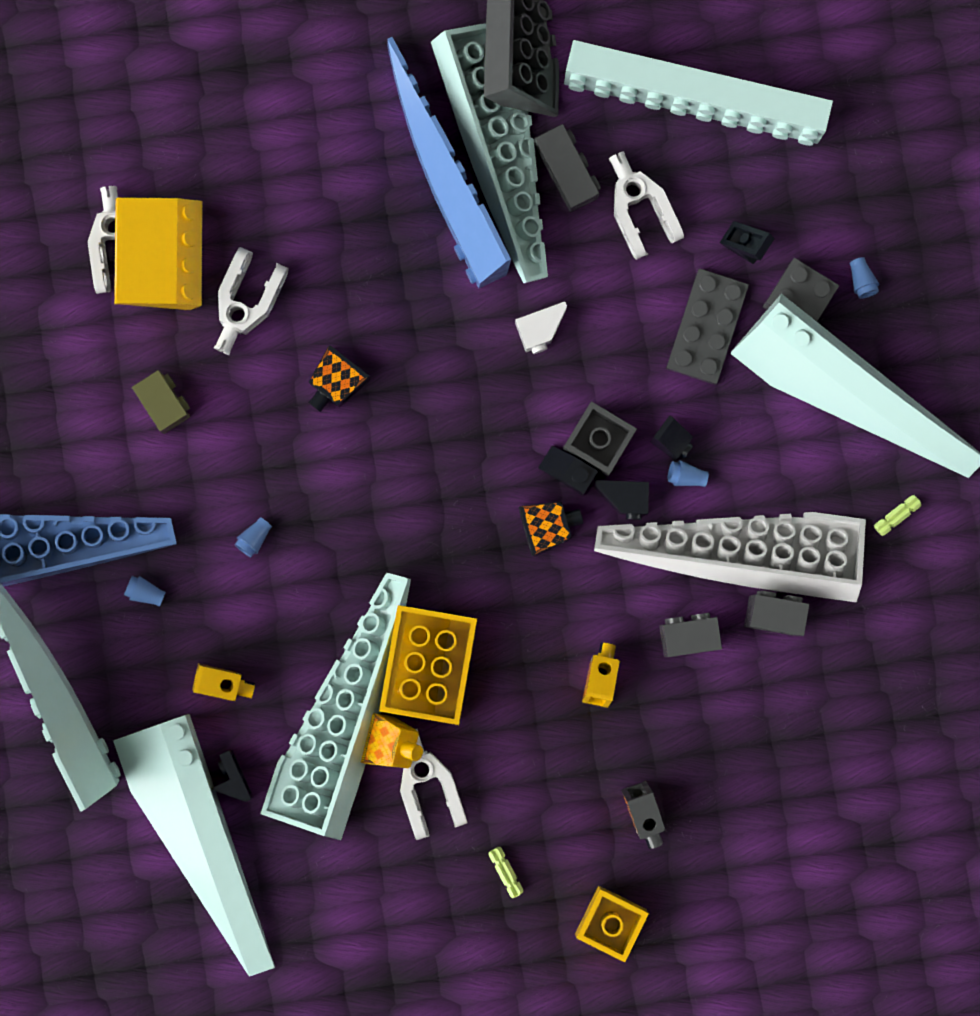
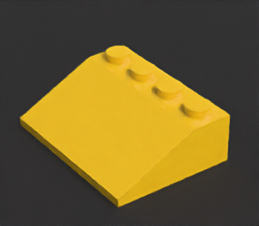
[115,198,202,310]
[379,605,477,725]

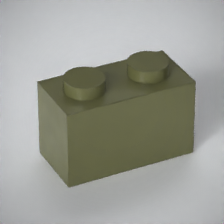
[132,370,190,434]

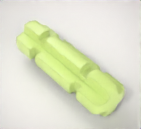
[874,495,922,536]
[489,847,523,898]

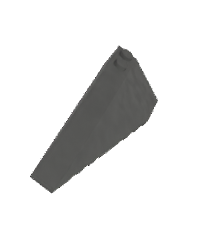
[484,0,559,117]

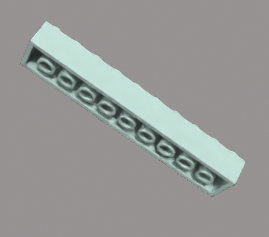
[564,40,833,146]

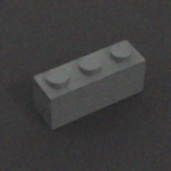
[534,124,601,213]

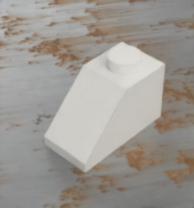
[515,302,567,354]

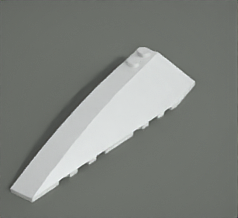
[594,512,866,602]

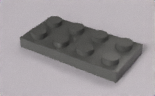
[666,269,749,385]

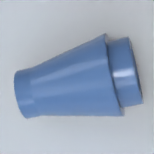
[850,257,879,299]
[667,460,709,487]
[234,517,272,558]
[124,576,166,607]

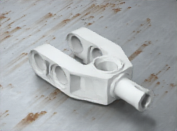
[609,151,684,260]
[88,186,118,294]
[214,247,289,355]
[400,728,468,840]

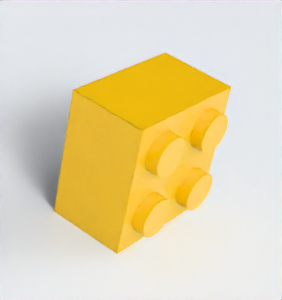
[575,885,649,962]

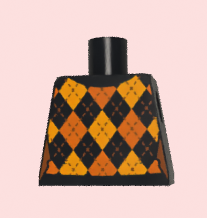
[308,345,370,412]
[518,502,584,556]

